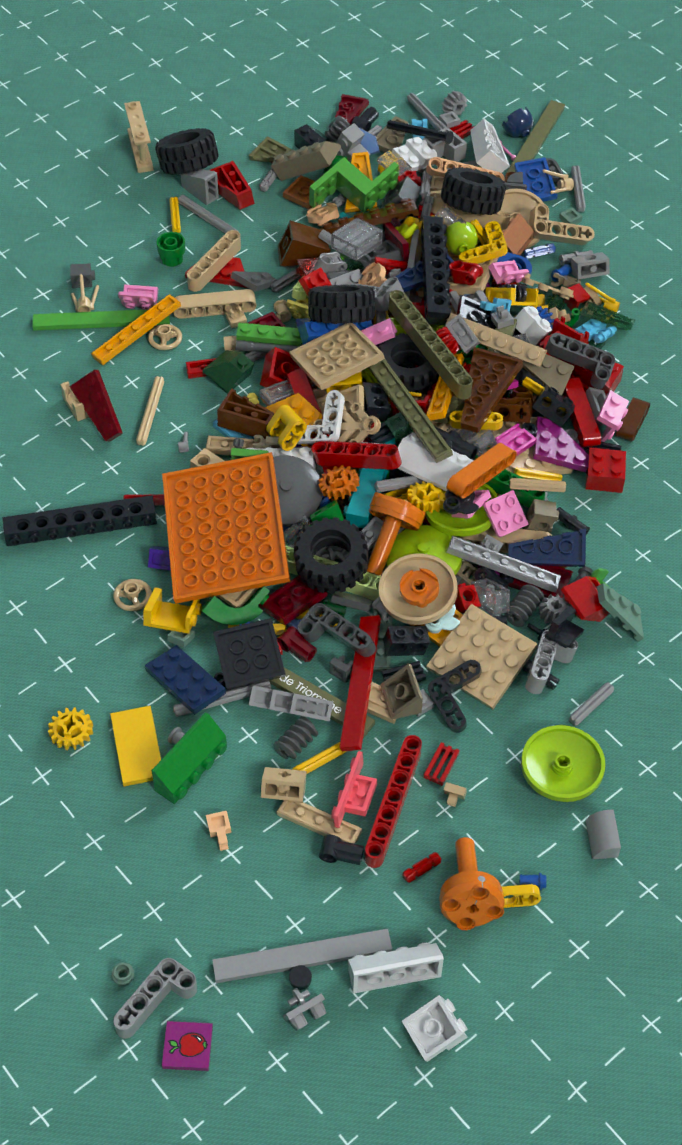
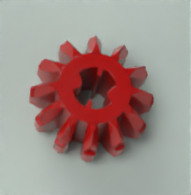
[436,327,461,355]

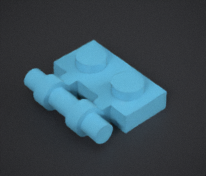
[575,318,617,343]

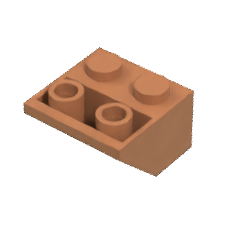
[499,213,534,255]

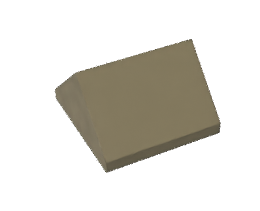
[380,664,423,719]

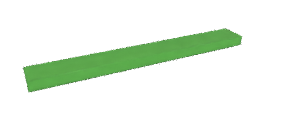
[33,309,170,331]

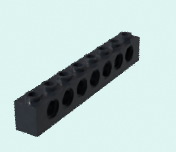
[421,216,451,326]
[2,495,157,546]

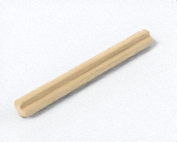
[136,376,164,446]

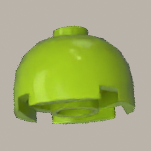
[445,222,477,255]

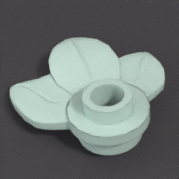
[425,604,460,633]

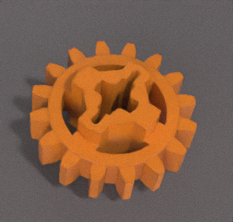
[318,465,360,500]

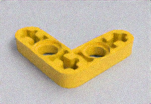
[459,221,508,264]

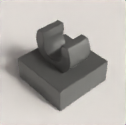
[330,655,353,683]

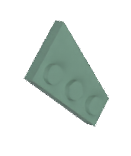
[597,584,644,641]

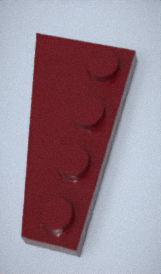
[69,369,123,442]

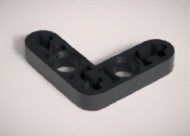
[428,660,482,733]

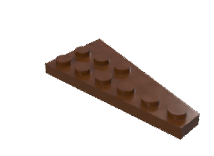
[320,198,419,235]
[461,347,523,433]

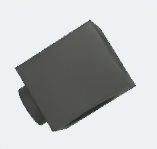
[70,263,95,288]

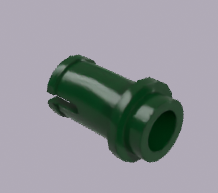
[323,600,347,618]

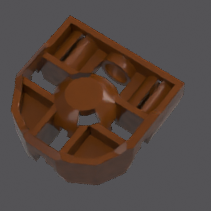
[492,385,533,423]

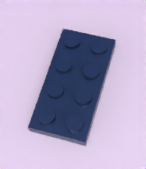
[145,645,226,715]

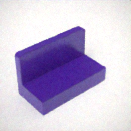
[148,546,171,570]

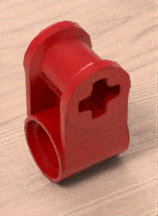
[449,261,483,286]

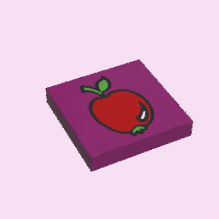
[162,1021,213,1071]

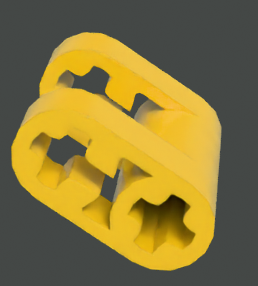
[266,405,307,451]

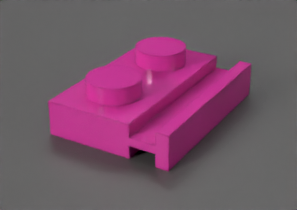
[493,423,537,457]

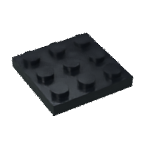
[213,618,286,690]

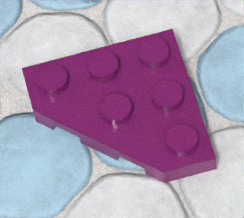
[533,417,588,472]

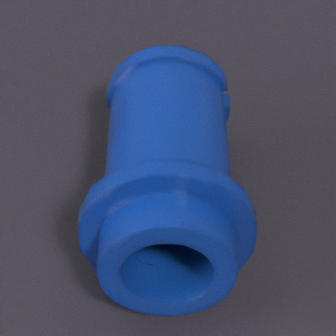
[551,264,572,282]
[519,873,546,890]

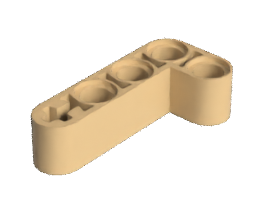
[529,203,595,245]

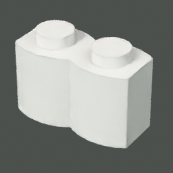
[515,306,552,346]

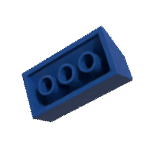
[296,318,373,345]

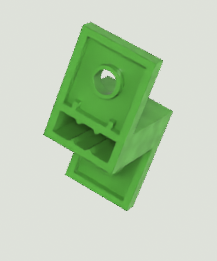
[309,157,399,213]

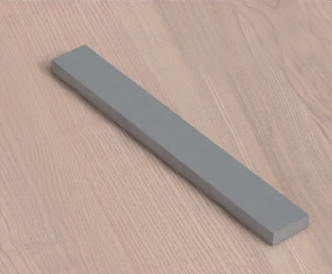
[212,929,392,983]

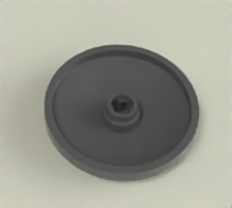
[273,455,323,527]

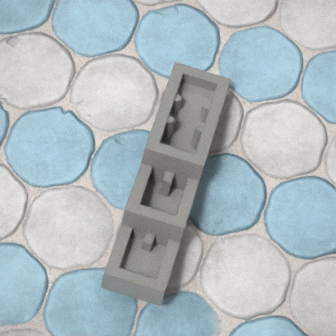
[248,685,334,722]

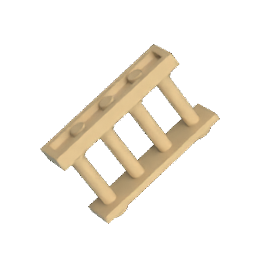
[124,101,154,173]

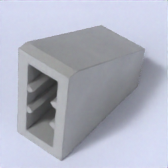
[181,169,219,205]

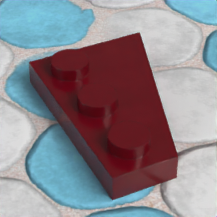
[335,94,369,126]

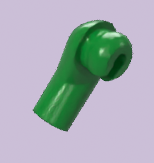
[565,308,580,328]

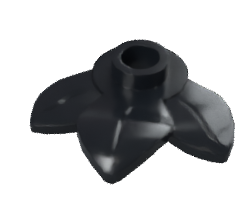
[443,490,479,514]

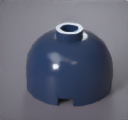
[502,107,534,138]

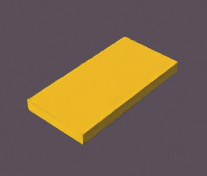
[110,706,161,787]

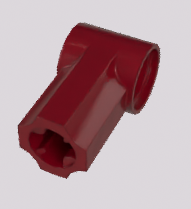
[277,626,317,663]

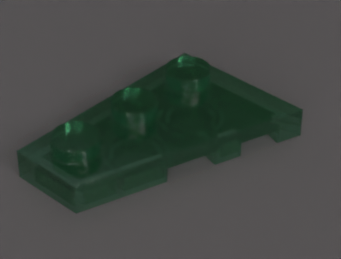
[580,301,636,330]

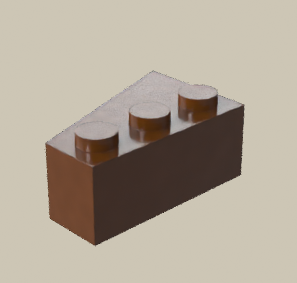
[217,388,275,439]

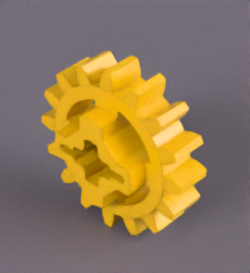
[407,481,446,513]
[48,707,93,750]

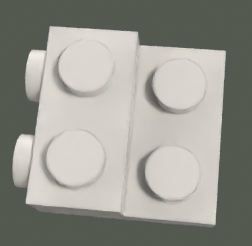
[391,136,437,171]
[402,995,468,1062]

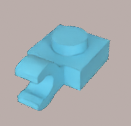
[479,298,512,313]

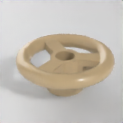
[148,324,182,350]
[113,579,152,611]

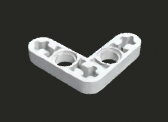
[290,390,345,444]

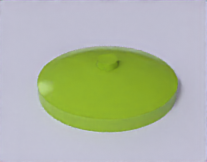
[425,483,498,537]
[386,525,463,575]
[521,725,605,802]

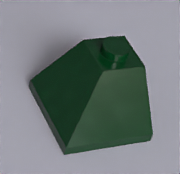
[202,350,255,394]

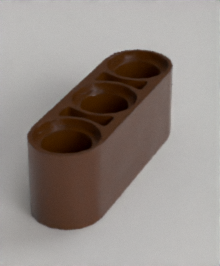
[616,397,650,442]

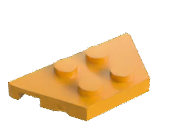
[265,393,323,448]

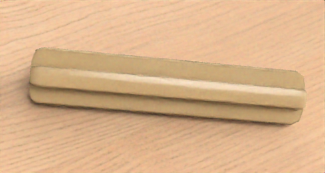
[510,478,566,493]

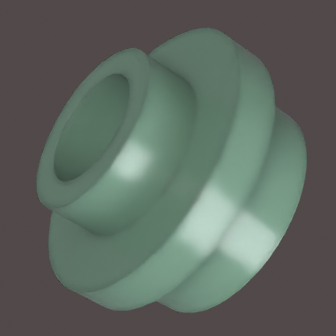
[112,963,134,985]

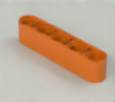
[446,443,517,499]

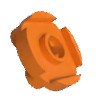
[400,568,439,608]

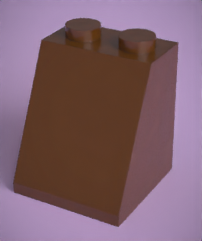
[277,220,331,266]

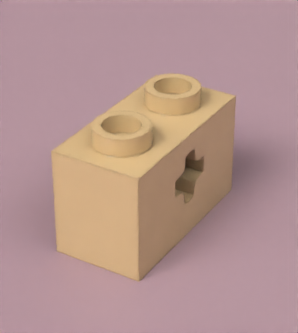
[261,767,307,802]

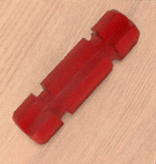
[402,852,441,883]

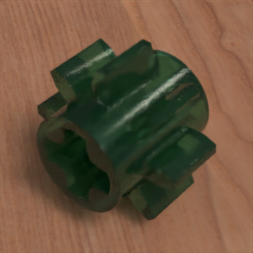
[545,293,567,311]

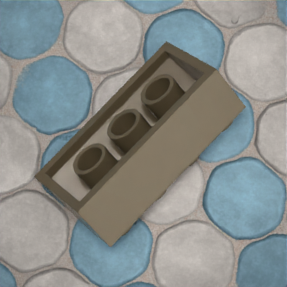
[271,141,341,181]

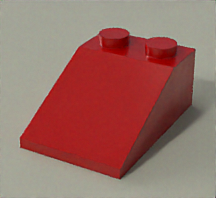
[260,347,317,394]

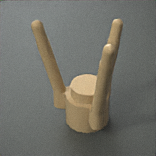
[542,170,574,194]
[71,274,99,312]

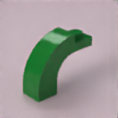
[201,586,270,625]

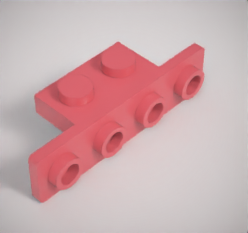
[331,751,377,828]

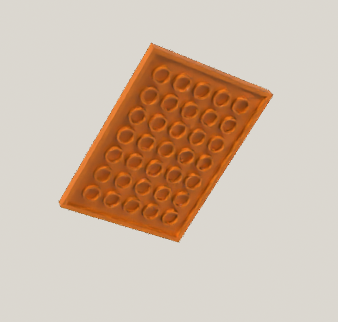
[162,452,290,604]

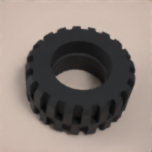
[155,128,219,175]
[440,167,506,215]
[308,285,375,324]
[378,333,439,398]
[294,517,368,594]

